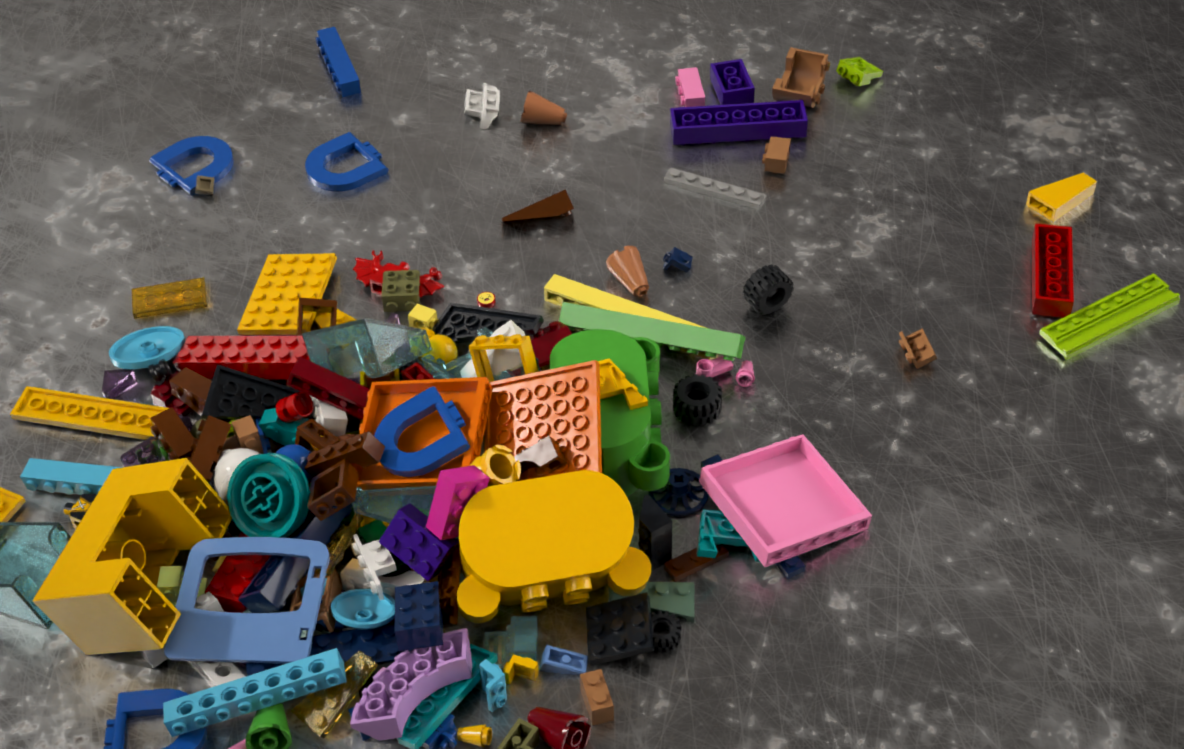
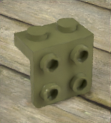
[381,270,421,312]

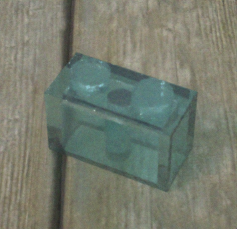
[505,616,538,662]

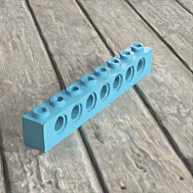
[163,648,347,737]

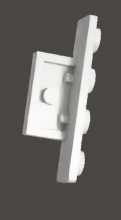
[351,534,397,601]

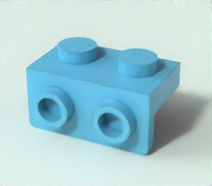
[479,659,507,712]

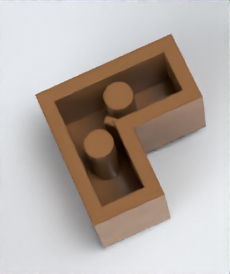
[219,415,264,455]

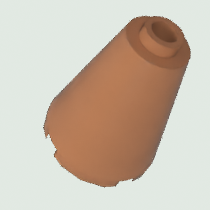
[520,91,567,125]
[606,246,649,297]

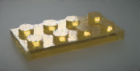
[132,277,208,319]

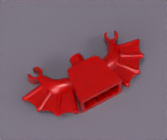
[353,250,444,298]

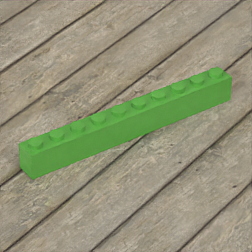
[559,302,745,361]

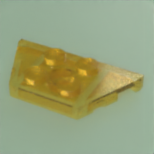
[308,513,364,576]

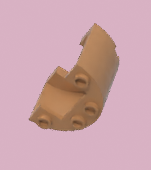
[772,47,830,108]

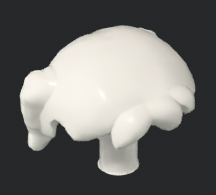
[213,448,260,505]

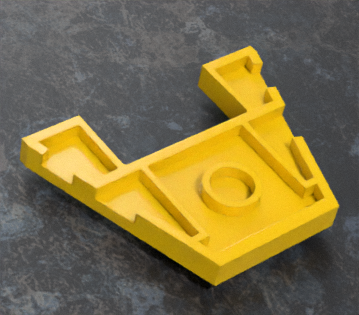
[598,358,648,410]

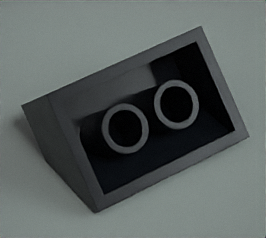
[638,494,672,572]

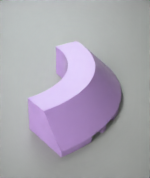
[350,628,472,741]

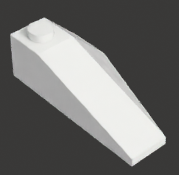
[460,320,525,378]

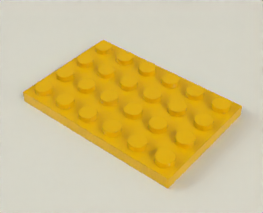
[237,253,337,335]

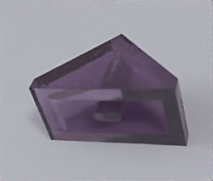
[102,369,138,400]

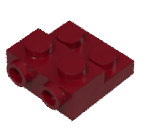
[151,370,193,420]

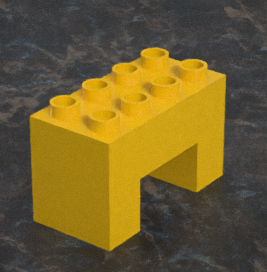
[32,458,232,655]

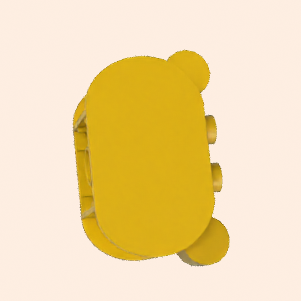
[457,470,651,623]

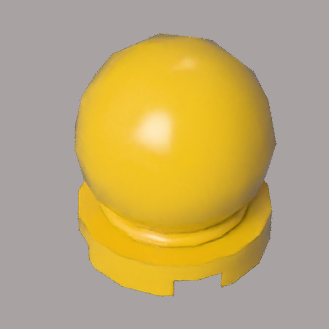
[409,327,458,372]
[470,445,521,487]

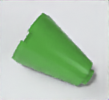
[245,702,292,749]

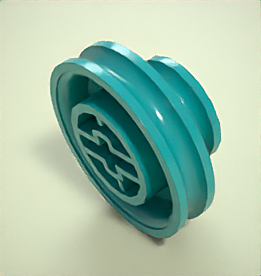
[227,453,310,538]

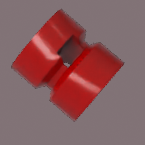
[276,391,314,423]

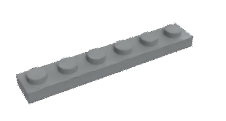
[664,168,766,210]

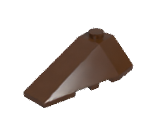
[501,189,574,222]

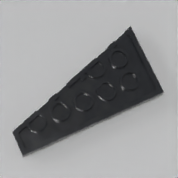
[432,303,544,344]
[200,364,316,419]

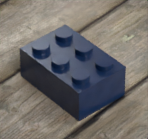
[395,581,443,651]

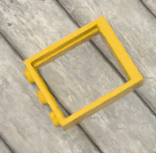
[469,334,539,382]

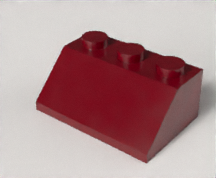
[526,321,572,368]

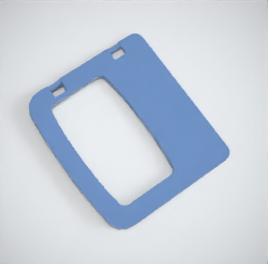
[164,537,330,664]

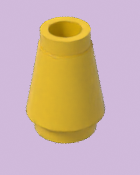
[457,724,492,747]

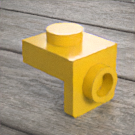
[503,654,539,684]

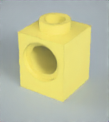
[408,304,438,332]

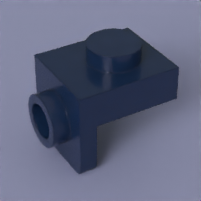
[663,247,693,273]

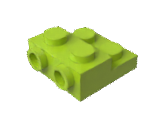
[836,57,883,87]

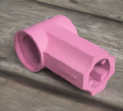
[696,356,733,378]

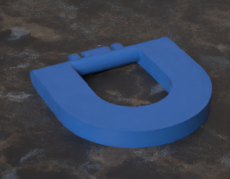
[305,132,389,192]
[149,136,234,195]
[374,386,470,477]
[104,689,208,749]

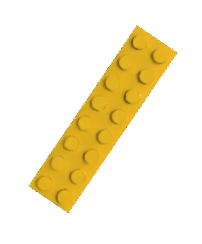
[10,386,169,442]

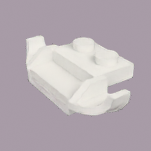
[464,83,500,130]

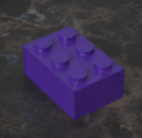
[710,59,755,105]
[378,503,459,581]

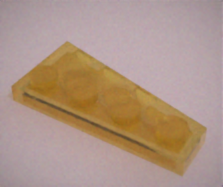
[291,650,378,738]

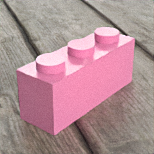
[675,67,705,107]

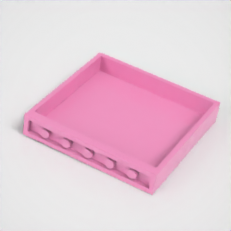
[699,434,872,567]

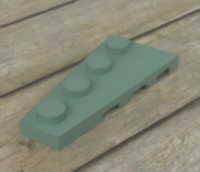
[609,582,694,622]

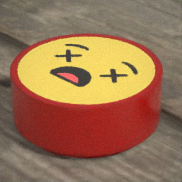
[477,292,496,308]

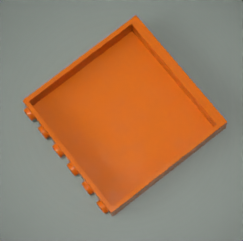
[351,377,493,496]

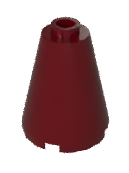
[527,707,591,749]

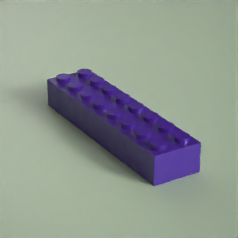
[670,100,808,145]

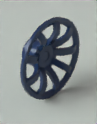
[648,468,709,517]

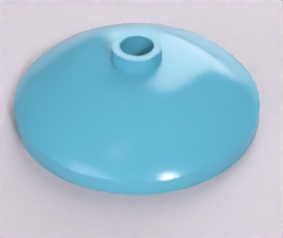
[331,589,395,630]

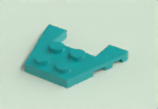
[697,509,760,562]

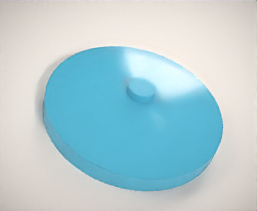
[109,326,185,369]

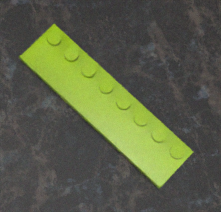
[1039,273,1180,360]

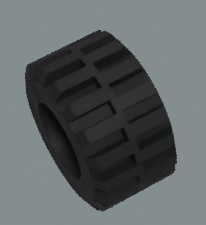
[743,264,794,315]
[673,374,722,426]

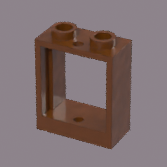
[296,298,337,350]
[295,419,340,451]
[307,458,358,521]

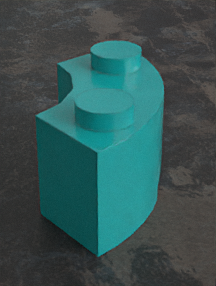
[259,408,309,446]

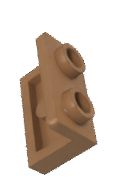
[899,328,938,369]

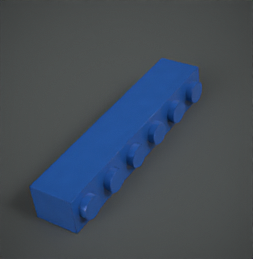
[315,27,361,97]

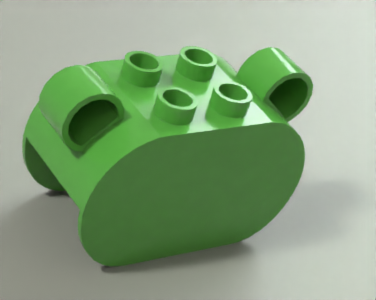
[550,329,670,496]

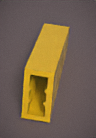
[1026,173,1097,222]

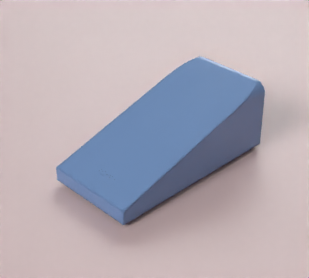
[540,645,588,675]

